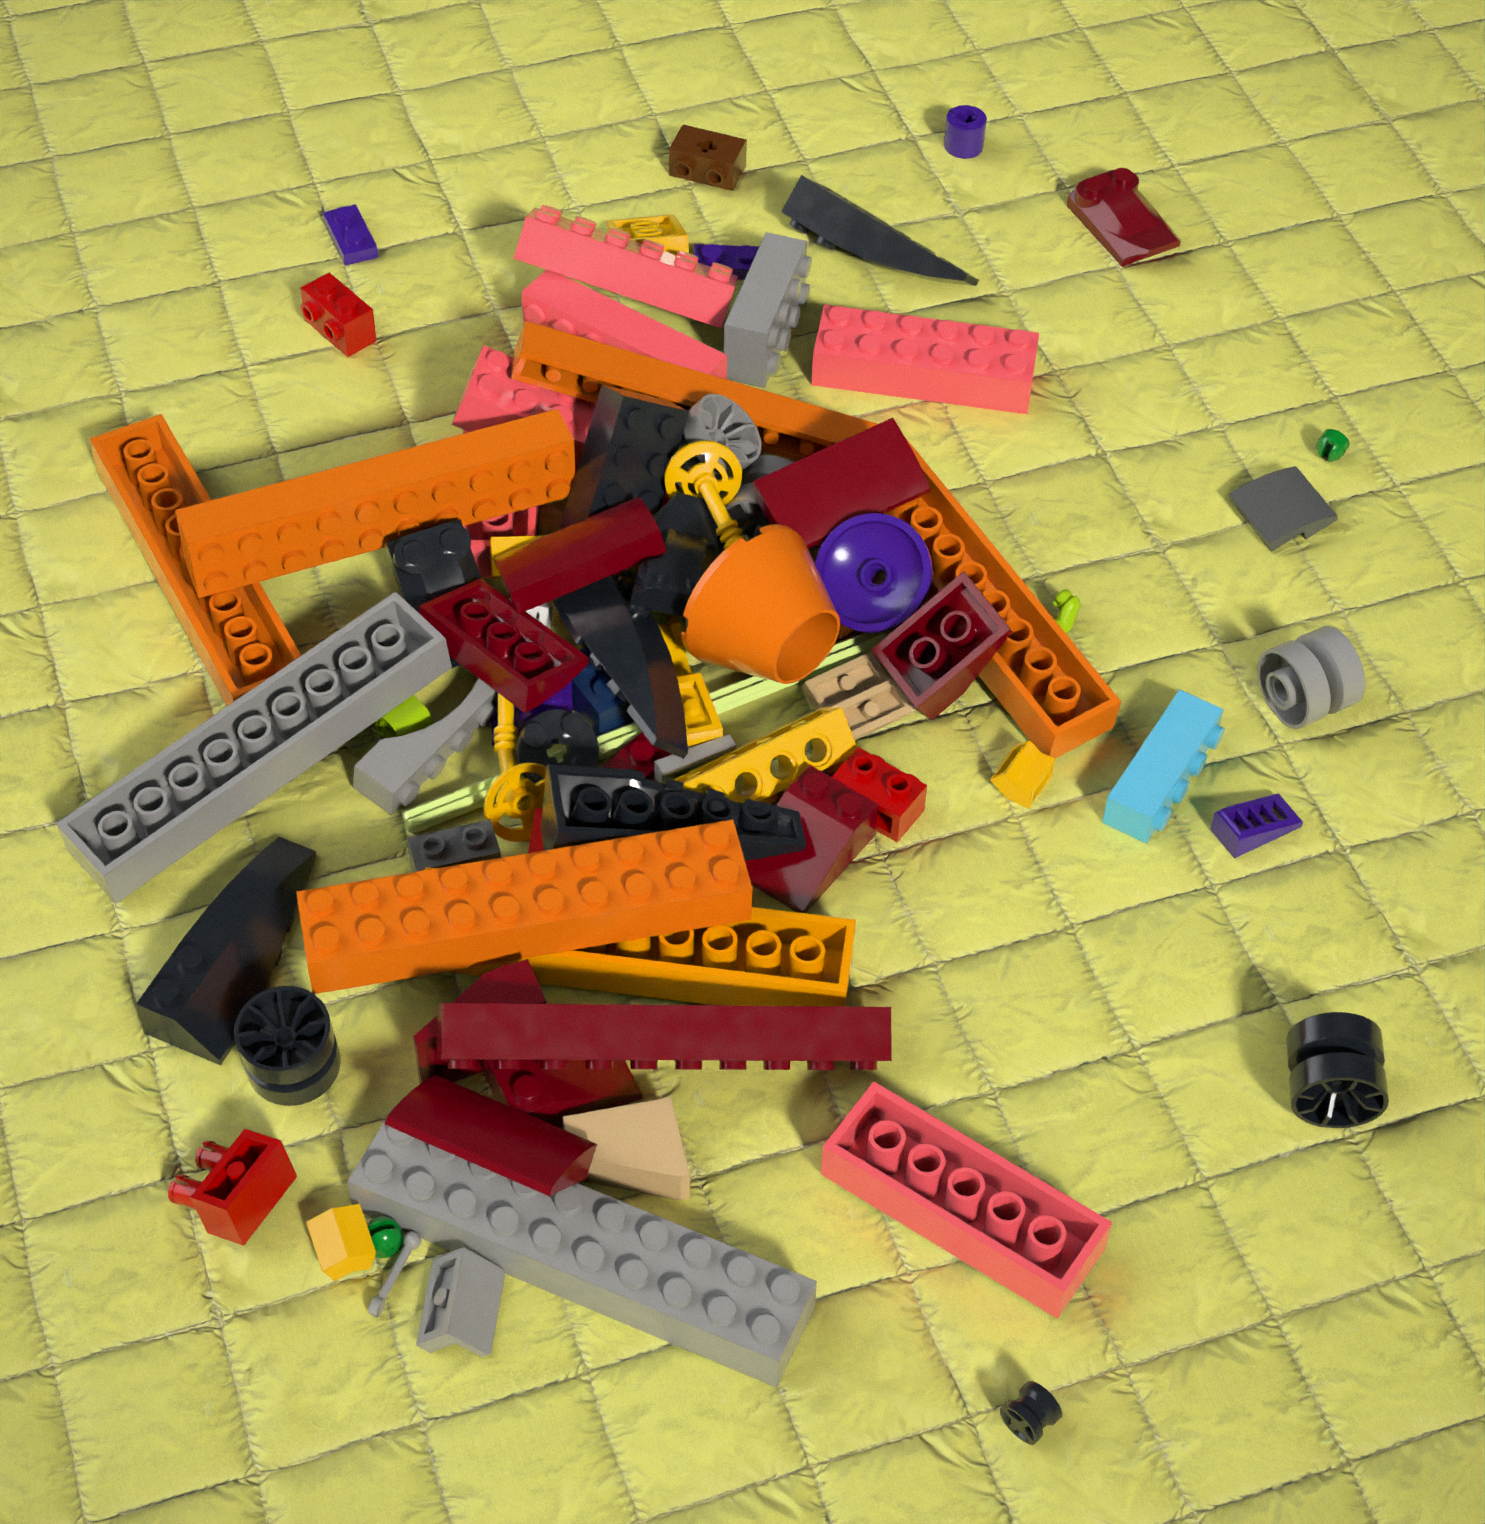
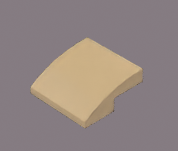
[801,651,916,740]

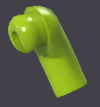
[1053,589,1081,634]

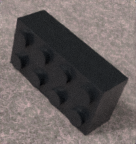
[559,385,689,530]

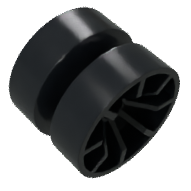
[234,986,341,1106]
[1286,1012,1389,1128]

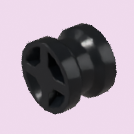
[1000,1381,1062,1445]

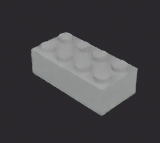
[724,232,812,388]

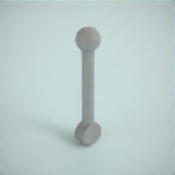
[368,1231,421,1317]

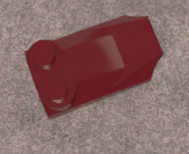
[1067,168,1181,267]

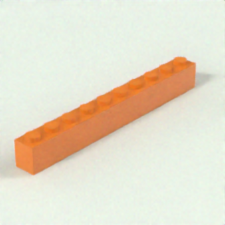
[511,321,877,461]

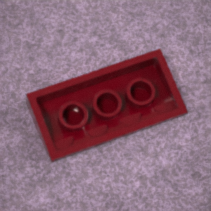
[753,417,931,549]
[493,496,667,614]
[419,579,589,713]
[385,1075,597,1196]

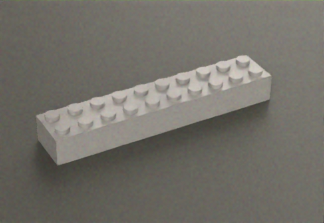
[56,591,452,904]
[347,1108,817,1388]

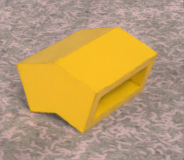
[990,740,1056,809]
[306,1204,376,1281]

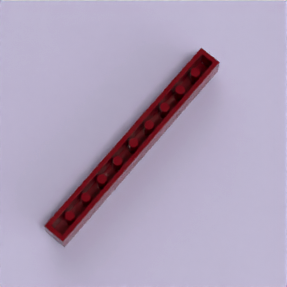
[436,1003,892,1070]

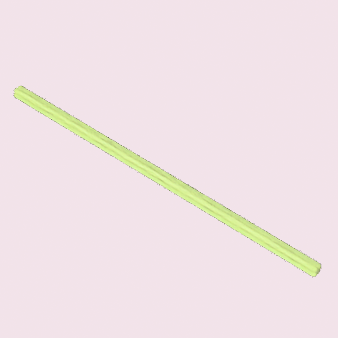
[403,627,897,834]

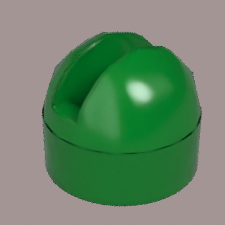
[1316,429,1350,462]
[367,1216,403,1258]

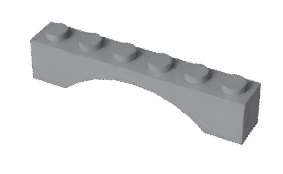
[353,678,498,815]

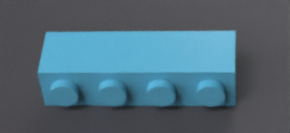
[1102,689,1225,844]

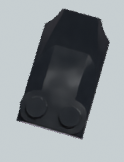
[630,493,726,618]
[384,519,481,669]

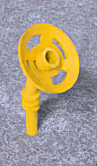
[664,440,746,550]
[484,693,547,842]

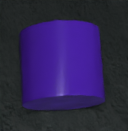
[944,105,987,159]

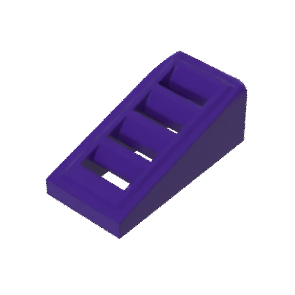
[1210,793,1303,859]

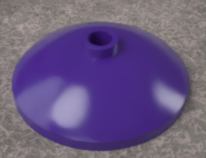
[815,513,933,633]

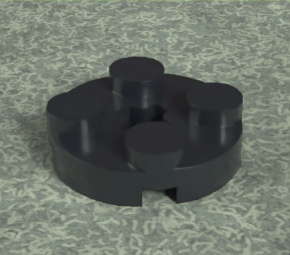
[514,709,599,784]

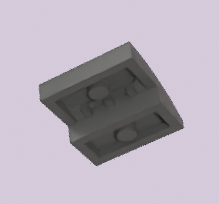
[1229,466,1338,552]

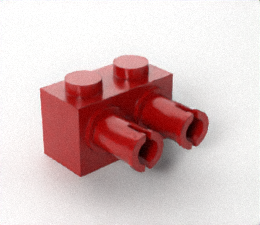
[168,1129,297,1246]

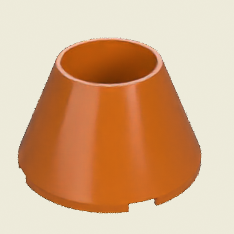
[681,525,840,684]

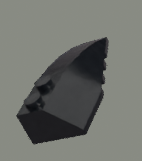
[781,175,979,286]
[552,573,688,759]
[541,764,807,861]
[136,837,316,1065]

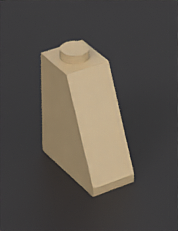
[563,1097,690,1200]

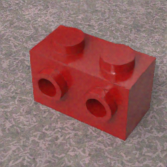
[300,272,377,357]
[832,747,927,842]

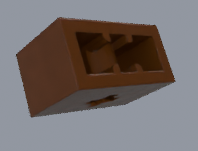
[669,124,747,191]

